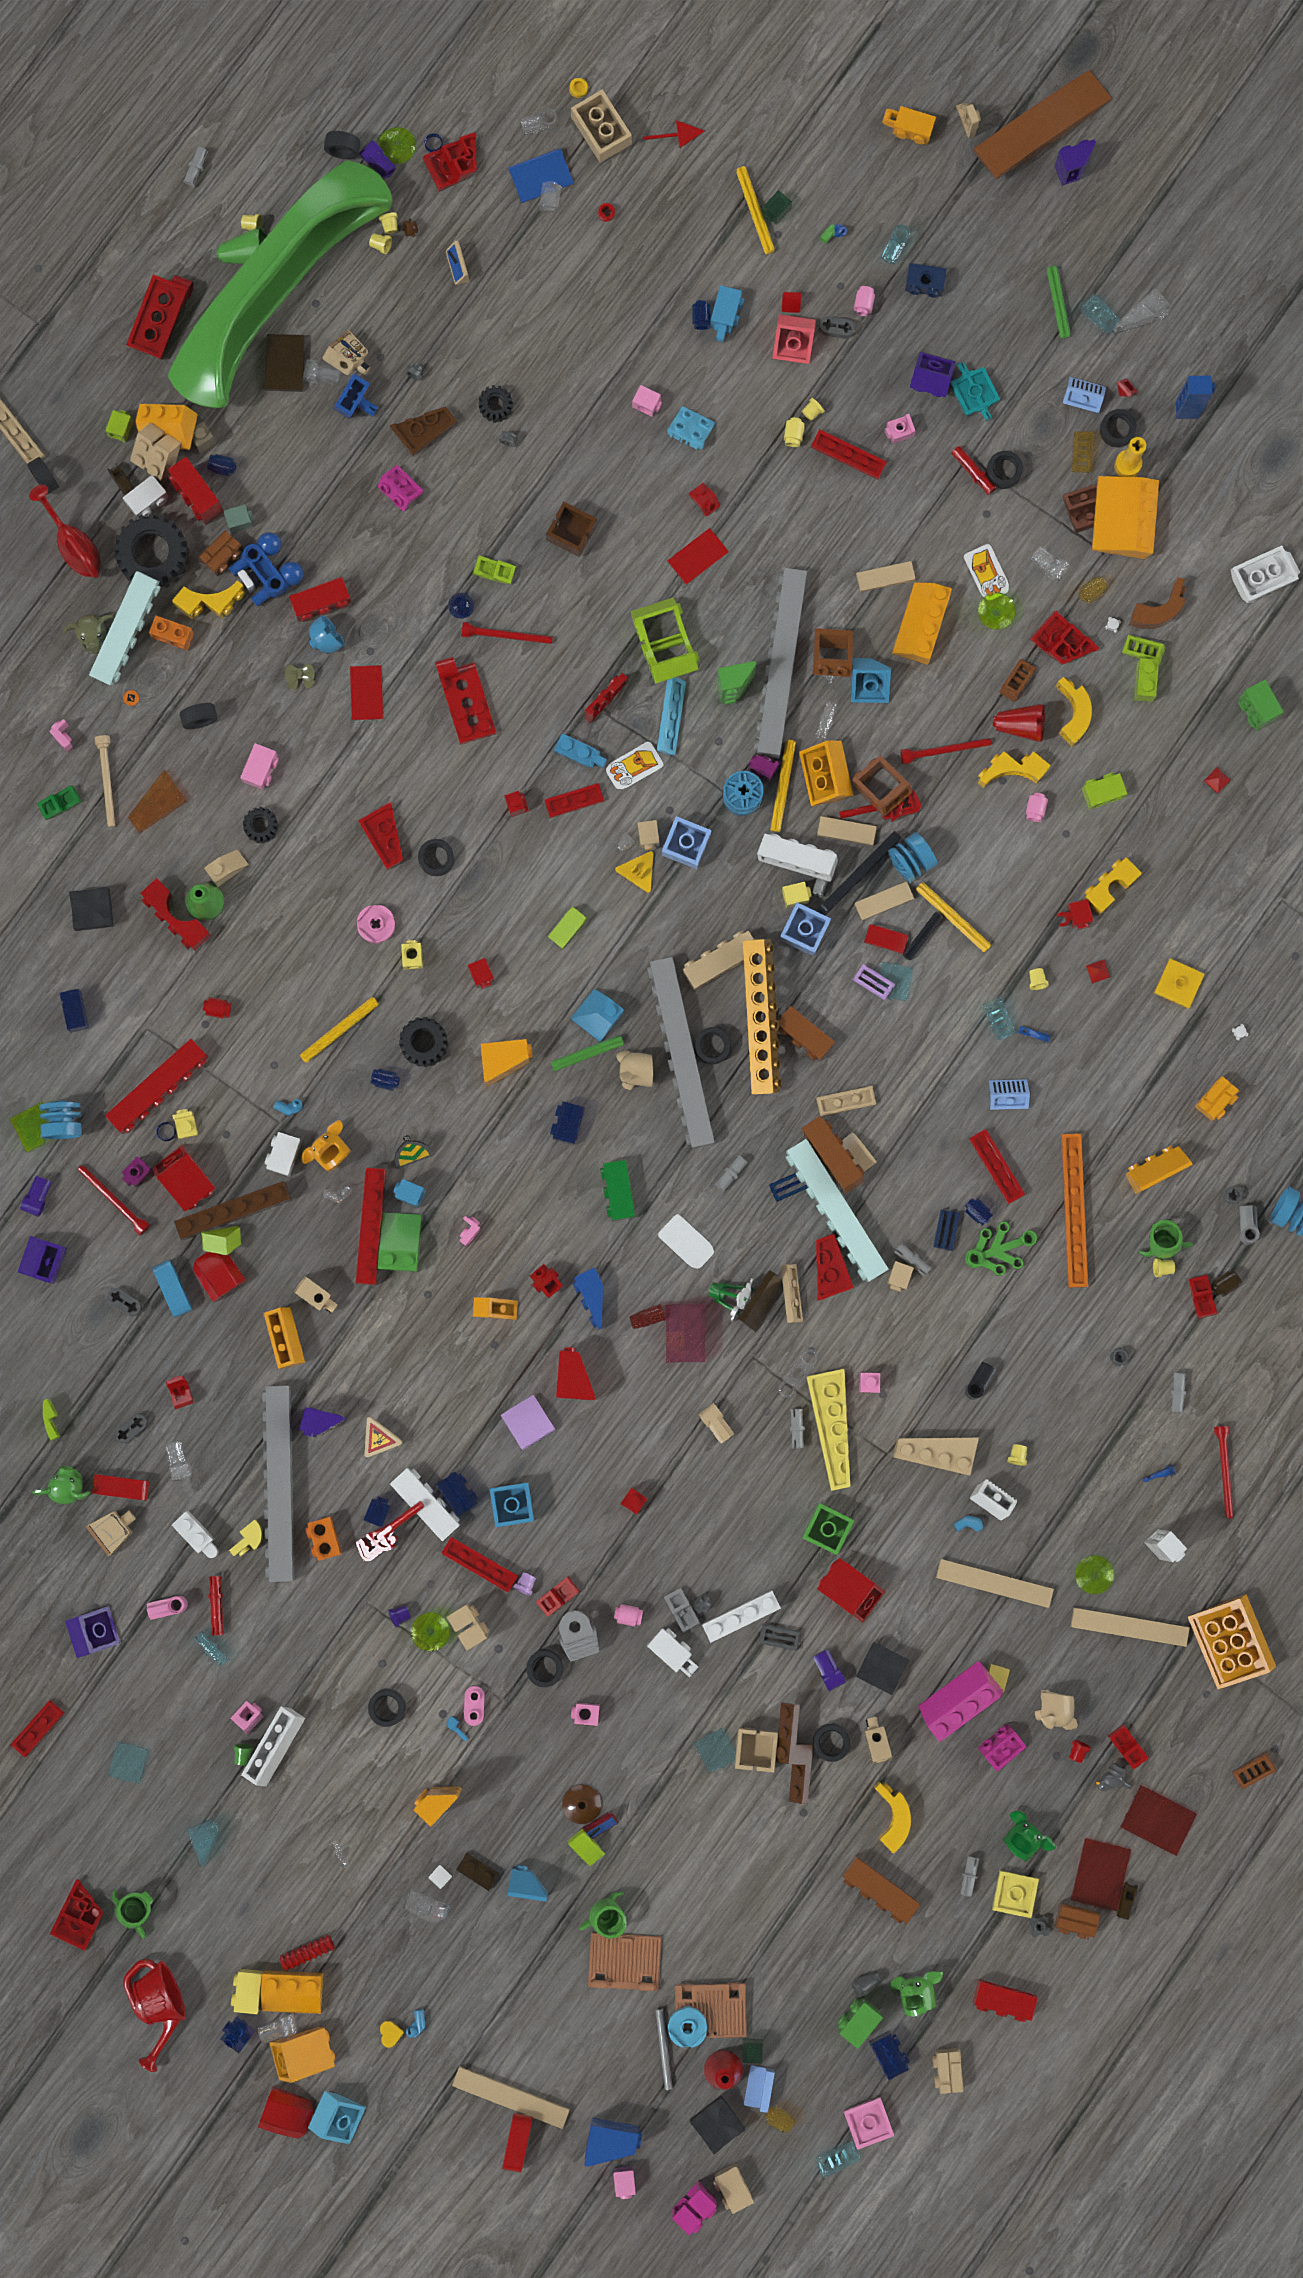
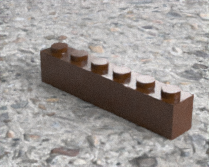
[174,1181,292,1241]

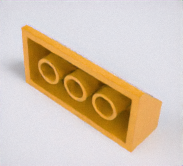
[892,582,952,665]
[414,1786,462,1827]

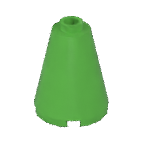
[216,227,267,264]
[186,882,224,920]

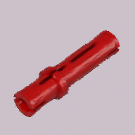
[951,445,997,495]
[208,1576,224,1636]

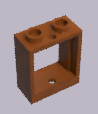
[813,628,853,677]
[852,755,912,816]

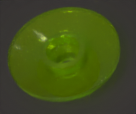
[379,127,416,164]
[978,592,1016,630]
[1075,1555,1114,1594]
[411,1612,450,1652]

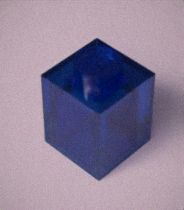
[364,1496,392,1527]

